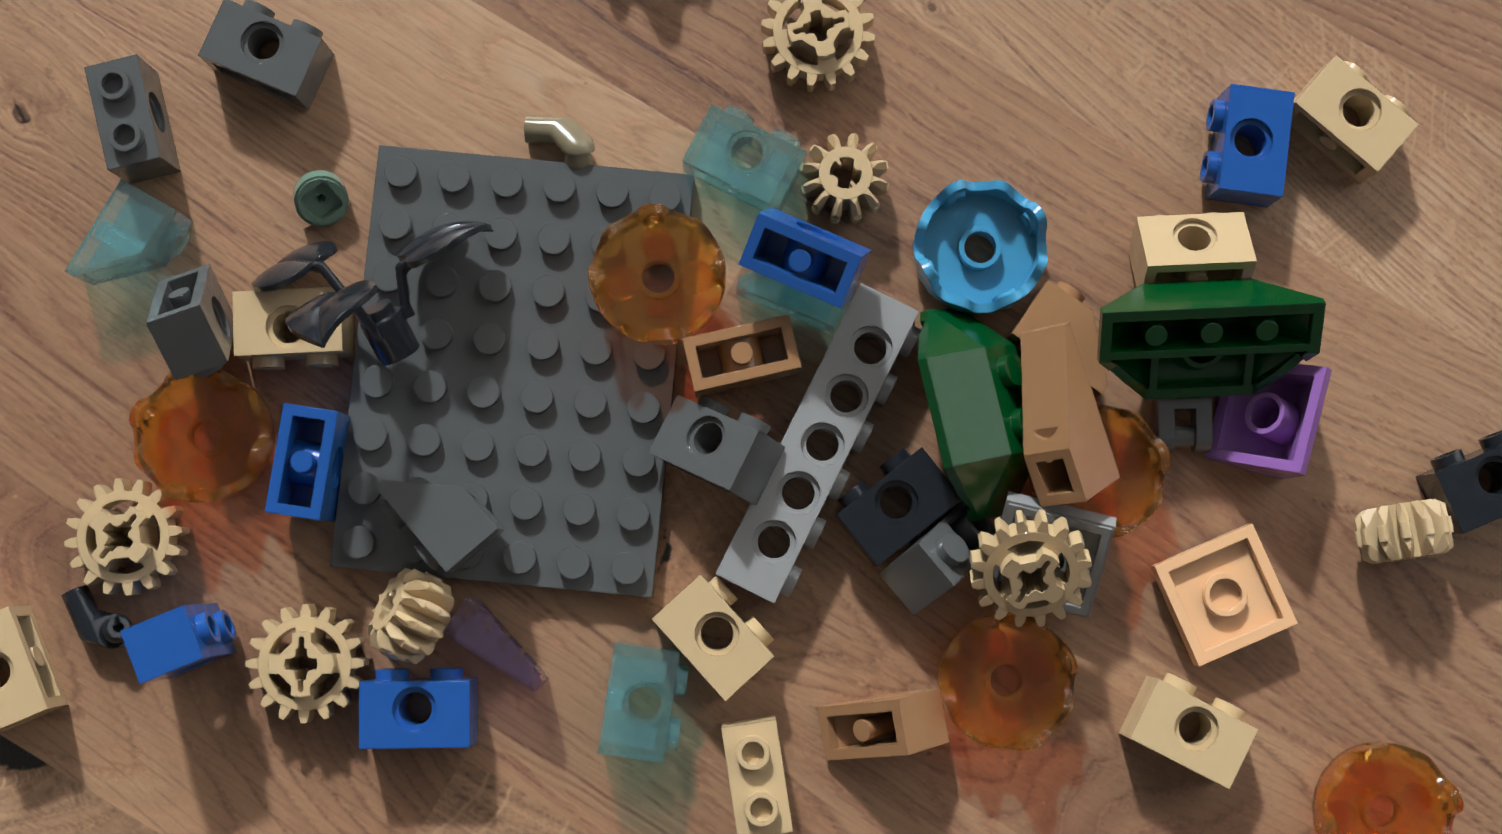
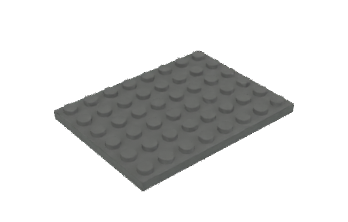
[330,145,695,597]

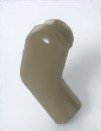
[524,116,595,169]

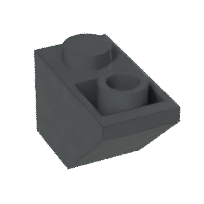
[375,480,505,572]
[879,500,996,615]

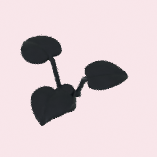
[251,221,494,366]

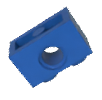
[1200,84,1295,208]
[738,207,871,309]
[265,403,350,522]
[120,603,237,684]
[359,667,478,749]

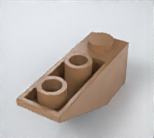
[1021,322,1120,507]

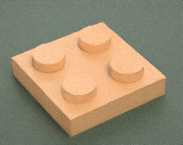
[1150,524,1298,667]

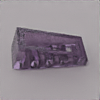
[444,595,548,691]

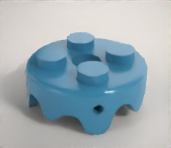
[912,179,1048,315]

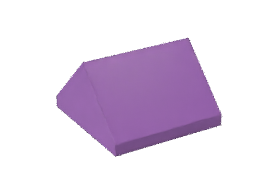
[1204,364,1332,480]

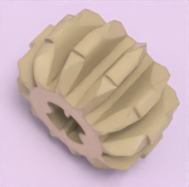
[800,133,889,224]
[1354,499,1454,564]
[368,568,454,664]

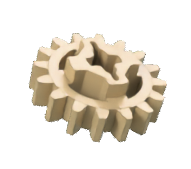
[761,0,875,93]
[64,478,190,596]
[969,509,1092,627]
[245,603,369,723]

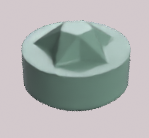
[293,170,349,227]

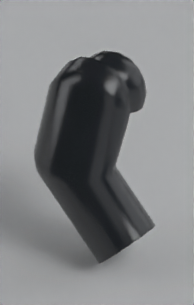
[61,585,132,649]

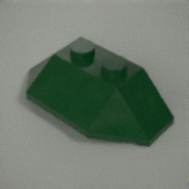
[1097,278,1326,400]
[918,309,1030,522]

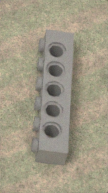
[716,283,921,603]

